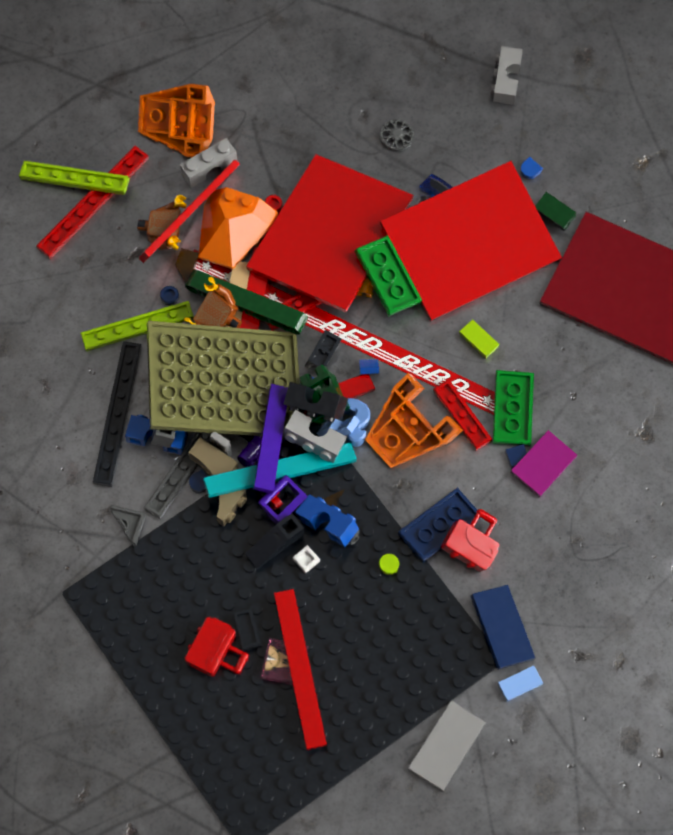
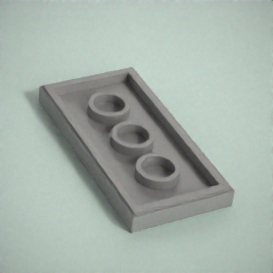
[408,700,486,791]

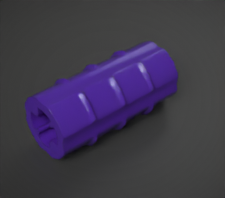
[237,436,262,467]

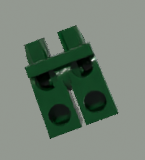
[299,365,350,425]

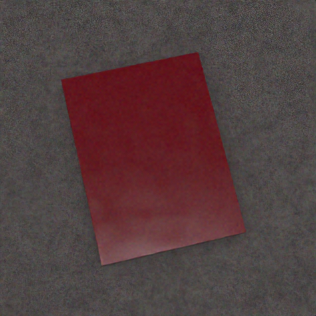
[539,211,673,364]

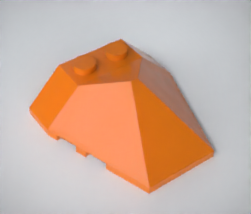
[138,83,215,158]
[198,187,278,270]

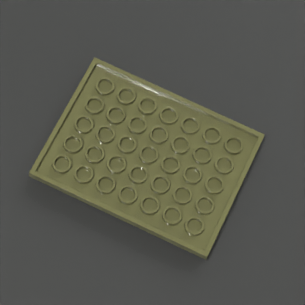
[147,321,302,438]

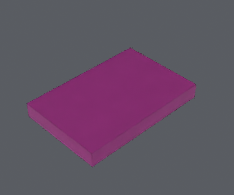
[510,430,577,498]

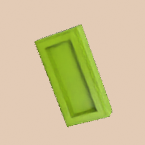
[459,319,499,359]

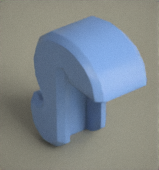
[344,398,370,447]

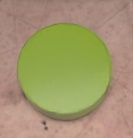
[379,554,399,575]

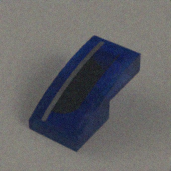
[419,174,453,197]

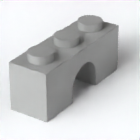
[491,46,523,105]
[180,138,237,188]
[282,410,347,463]

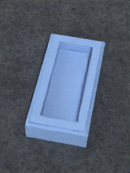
[498,666,543,702]

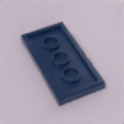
[398,487,482,563]
[471,585,535,670]

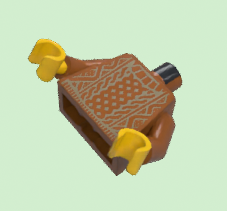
[137,194,187,251]
[184,277,242,328]

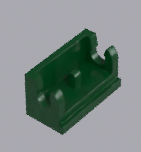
[535,192,576,230]

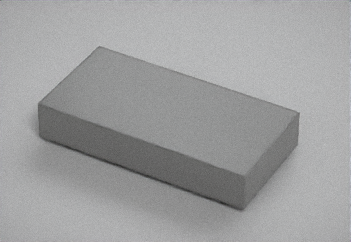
[210,432,232,457]

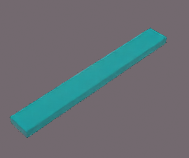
[203,442,357,498]

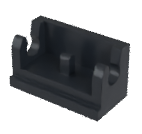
[305,329,342,369]

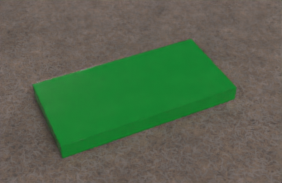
[355,236,422,316]
[492,370,534,447]

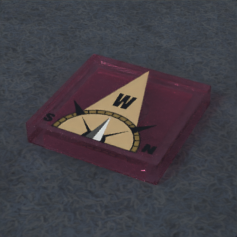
[261,638,309,685]

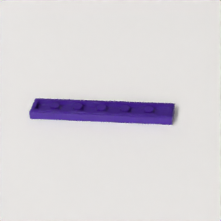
[253,384,288,494]

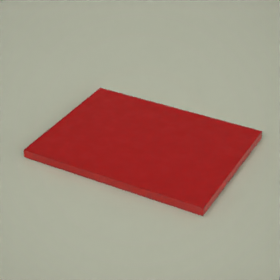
[246,154,414,313]
[380,161,562,321]

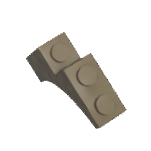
[189,438,247,527]

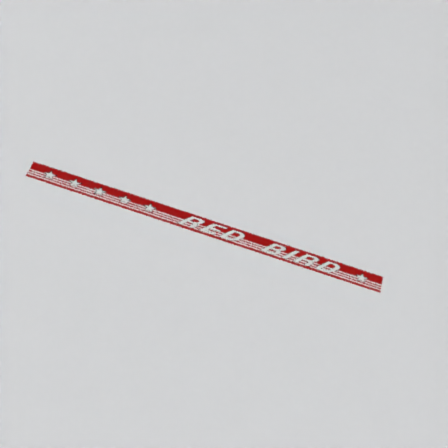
[194,249,495,415]

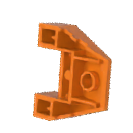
[365,373,463,468]

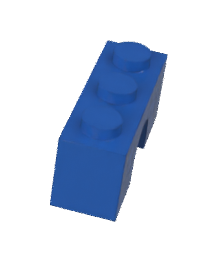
[125,414,188,455]
[295,494,359,547]

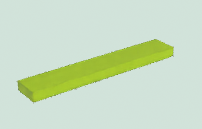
[19,161,130,195]
[80,301,194,352]

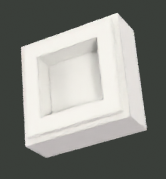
[292,545,320,574]

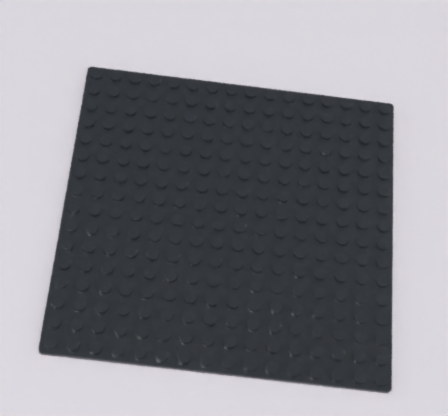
[62,422,497,835]

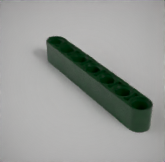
[185,269,308,335]

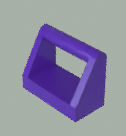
[258,475,308,524]

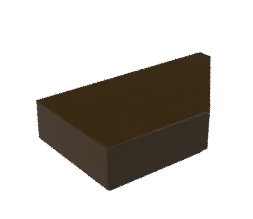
[175,248,199,284]

